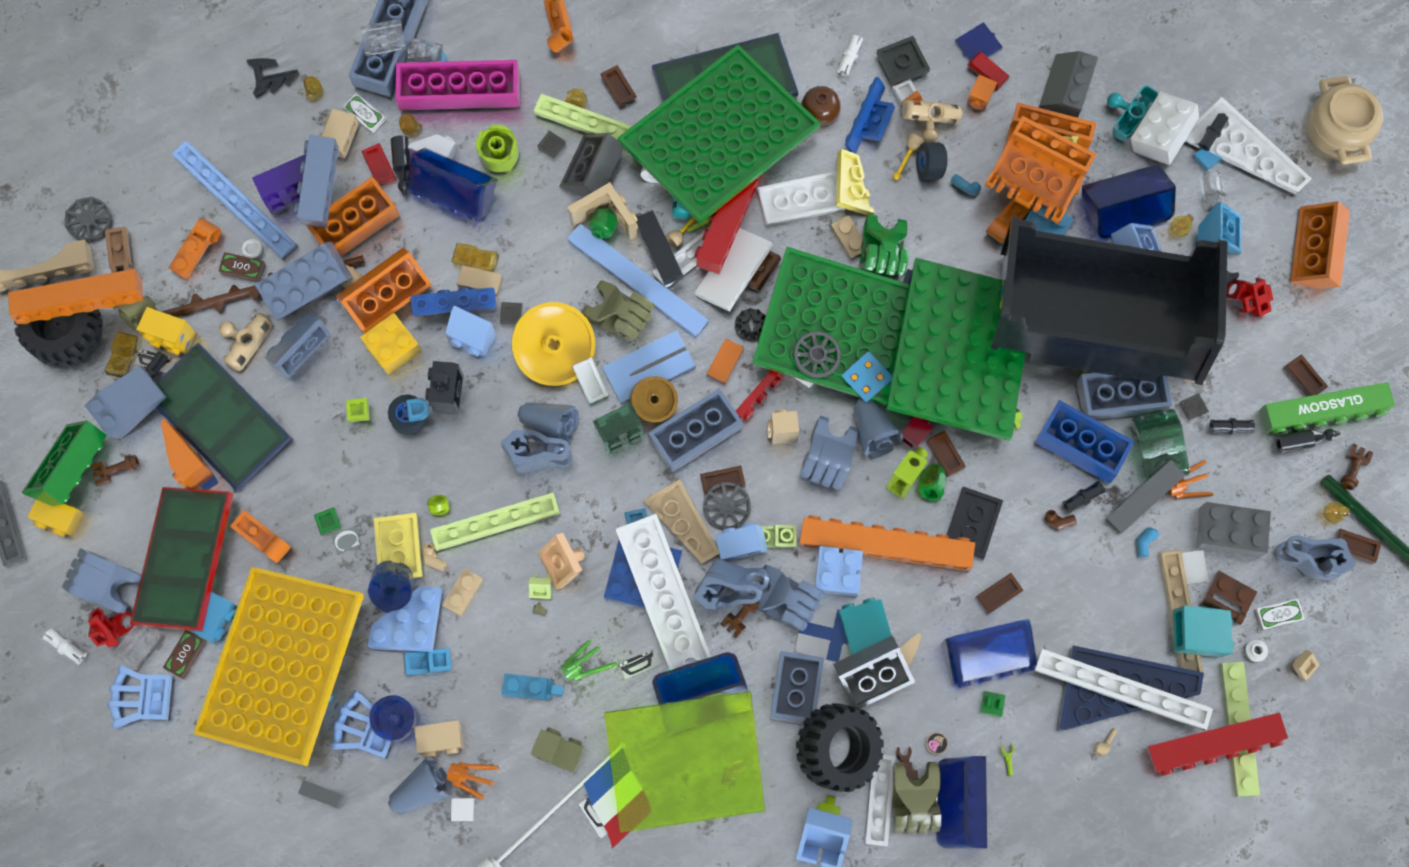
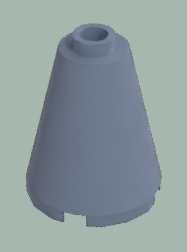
[853,398,903,458]
[517,402,579,447]
[388,757,452,814]

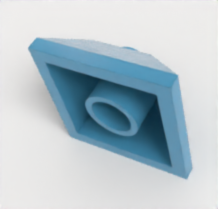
[1197,202,1242,254]

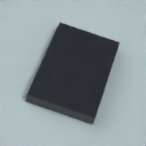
[946,487,1003,561]

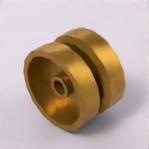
[629,376,678,423]

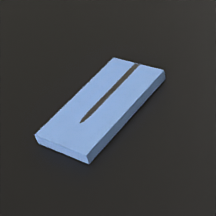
[602,330,696,404]

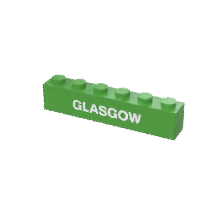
[1259,382,1395,435]

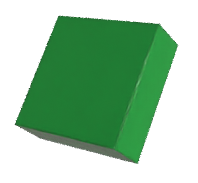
[314,507,342,535]

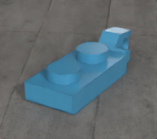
[501,673,564,701]

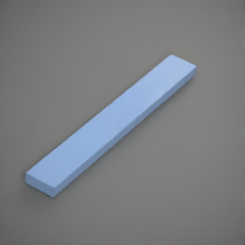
[171,141,298,261]
[567,223,709,337]

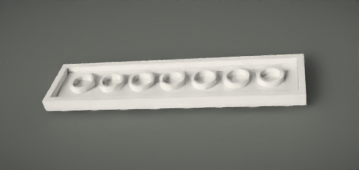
[616,514,719,693]

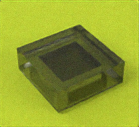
[537,130,566,159]
[500,302,523,325]
[1179,393,1209,422]

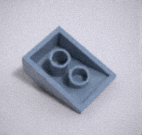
[84,366,166,439]

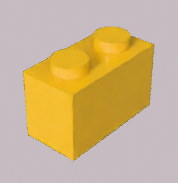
[27,500,84,537]

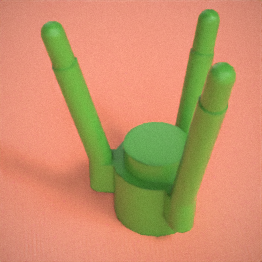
[560,640,617,681]

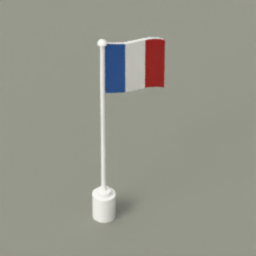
[476,741,651,867]

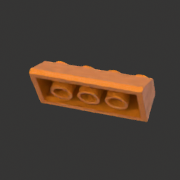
[1290,201,1350,289]

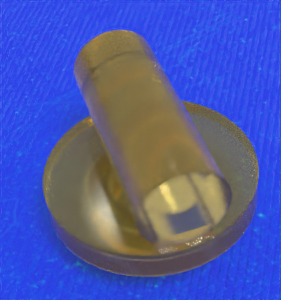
[304,76,322,100]
[565,88,587,108]
[399,113,422,134]
[1171,214,1194,236]
[1324,502,1349,523]

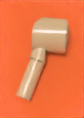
[1095,728,1118,756]

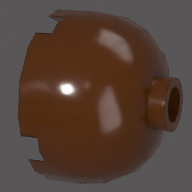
[801,86,841,127]

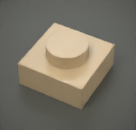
[1292,649,1319,681]

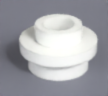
[1245,640,1268,662]

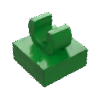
[979,691,1006,717]

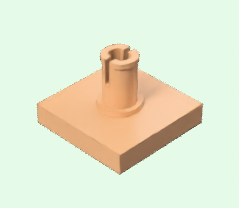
[538,533,584,590]

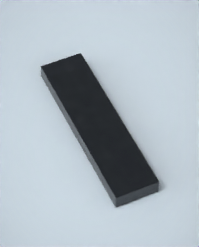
[636,210,684,285]

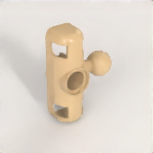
[902,100,962,142]
[219,313,273,372]

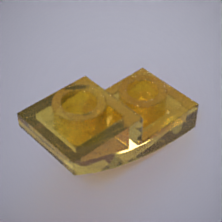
[451,243,499,272]
[104,331,138,378]

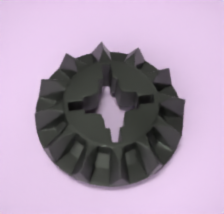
[735,308,766,340]

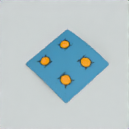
[842,351,892,402]

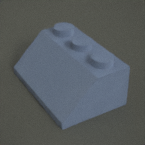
[264,313,330,379]

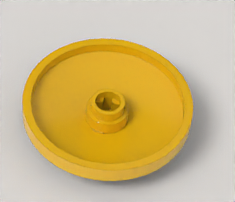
[511,302,595,386]

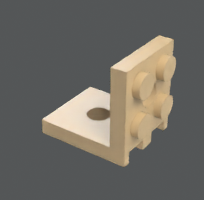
[567,182,638,241]

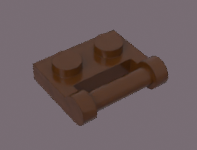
[1201,571,1257,625]

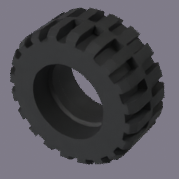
[14,283,103,366]
[796,703,884,792]

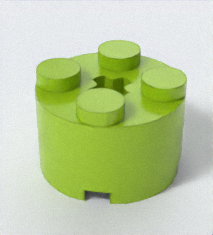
[476,125,519,172]

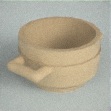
[1307,76,1384,165]

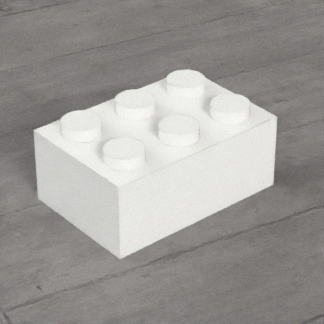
[1131,91,1199,165]

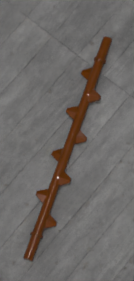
[161,255,365,316]

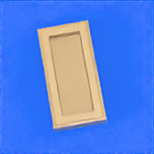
[457,265,503,296]

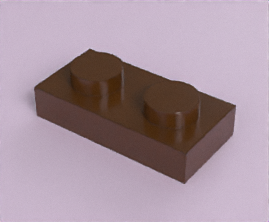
[747,251,782,292]

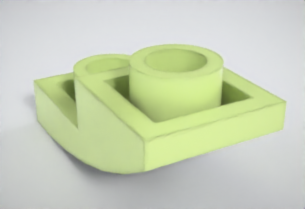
[762,525,797,549]

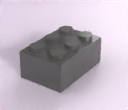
[1196,502,1271,558]

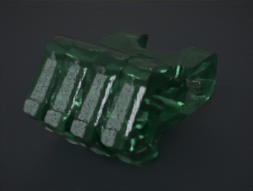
[1132,409,1190,480]

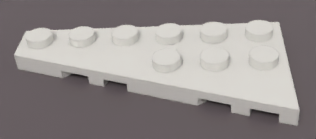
[1185,97,1312,195]

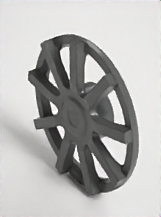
[64,196,111,241]
[793,332,841,378]
[703,482,751,530]

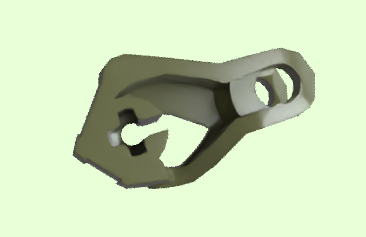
[581,280,655,342]
[892,762,941,834]

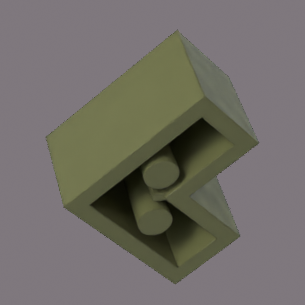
[531,727,585,774]

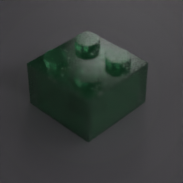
[593,402,644,454]

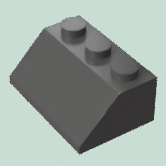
[1039,51,1098,118]
[560,133,624,197]
[833,635,915,709]

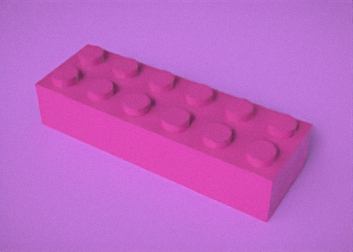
[396,60,520,110]

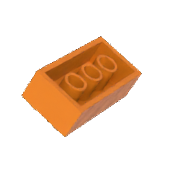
[306,176,400,257]
[336,248,432,334]

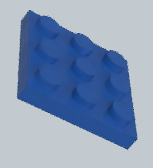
[604,540,682,609]

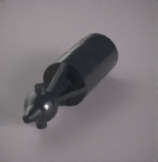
[390,135,411,196]
[1275,429,1341,454]

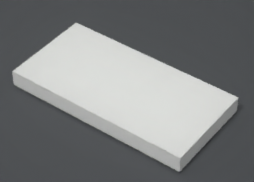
[757,171,845,227]
[695,228,773,312]

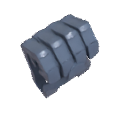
[800,415,858,490]
[501,430,572,474]
[1275,535,1356,581]
[62,548,142,613]
[693,559,770,610]
[749,565,824,631]

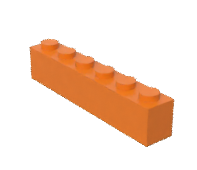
[8,269,144,324]

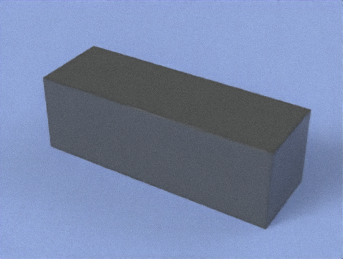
[298,780,344,809]

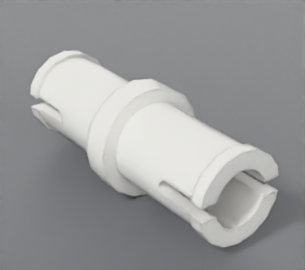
[837,35,863,76]
[43,628,87,665]

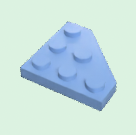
[368,586,443,652]

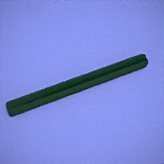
[1320,474,1409,564]

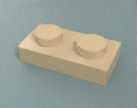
[831,215,863,261]
[442,568,484,617]

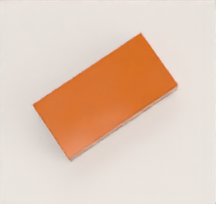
[706,338,744,385]

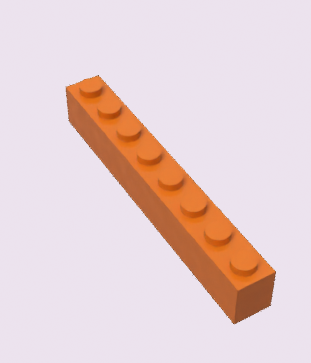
[799,515,975,572]

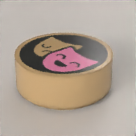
[925,732,948,755]

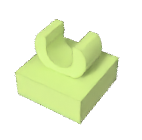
[529,574,552,599]

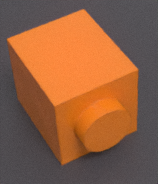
[967,75,997,111]

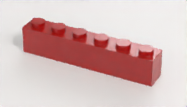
[694,174,763,274]
[1147,712,1288,776]

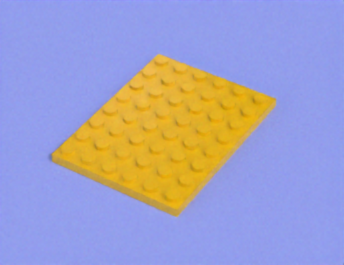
[193,566,364,766]

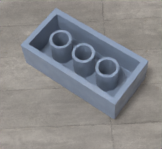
[294,135,339,228]
[255,242,353,321]
[1076,373,1172,420]
[648,388,743,473]

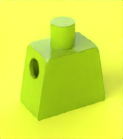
[886,447,928,499]

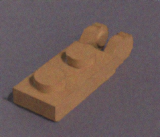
[105,227,132,273]

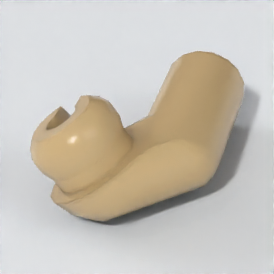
[422,543,447,572]

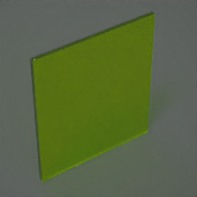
[604,691,765,833]

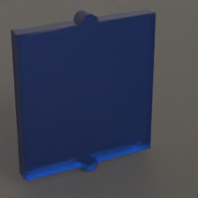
[955,22,1003,61]

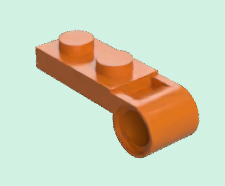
[543,0,573,52]
[985,196,1034,244]
[168,218,221,279]
[230,510,291,564]

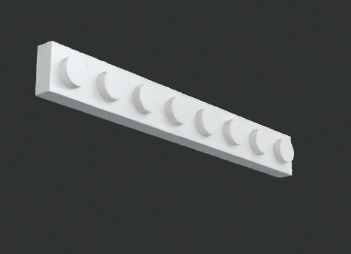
[1034,649,1213,731]

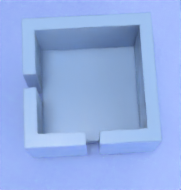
[814,546,863,598]
[796,808,853,867]

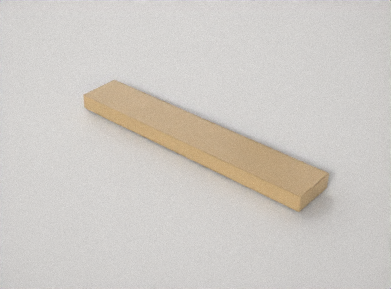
[1158,549,1205,678]

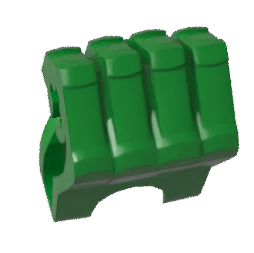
[860,214,909,276]

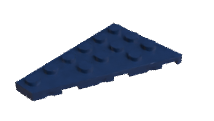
[1058,645,1204,731]

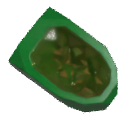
[918,463,946,501]

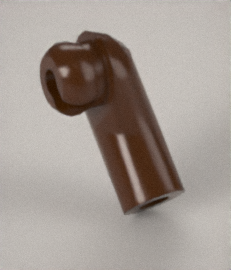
[1045,510,1077,530]

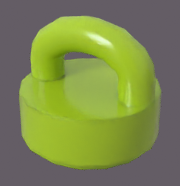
[427,495,450,516]

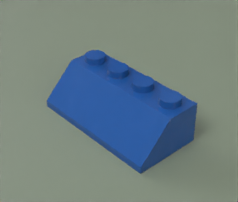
[1035,400,1135,484]

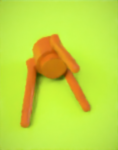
[1168,460,1213,499]
[447,762,499,800]

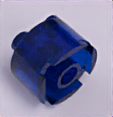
[368,561,414,613]
[369,695,417,742]

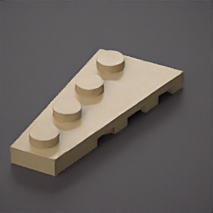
[643,479,720,564]

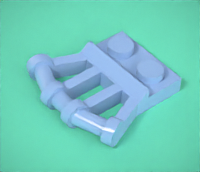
[107,665,173,729]
[331,689,402,758]

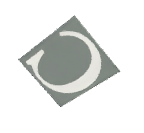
[331,526,362,554]

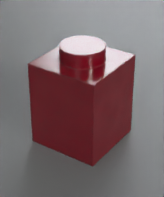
[901,417,933,452]

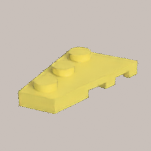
[836,149,875,215]

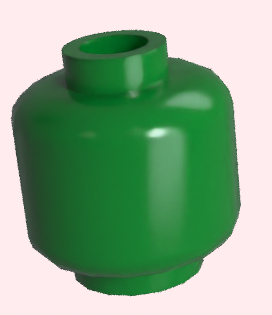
[588,208,618,239]

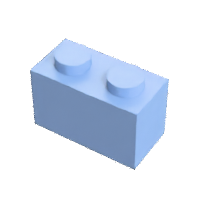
[716,522,768,562]

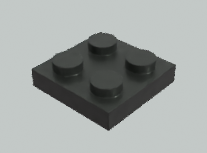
[876,36,930,86]

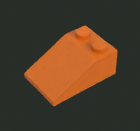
[161,419,214,489]

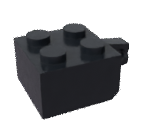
[425,361,464,415]

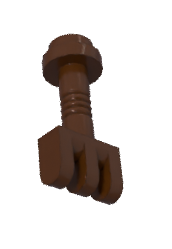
[1341,443,1373,490]
[90,454,140,486]
[720,595,760,638]

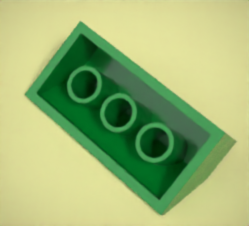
[21,420,107,506]

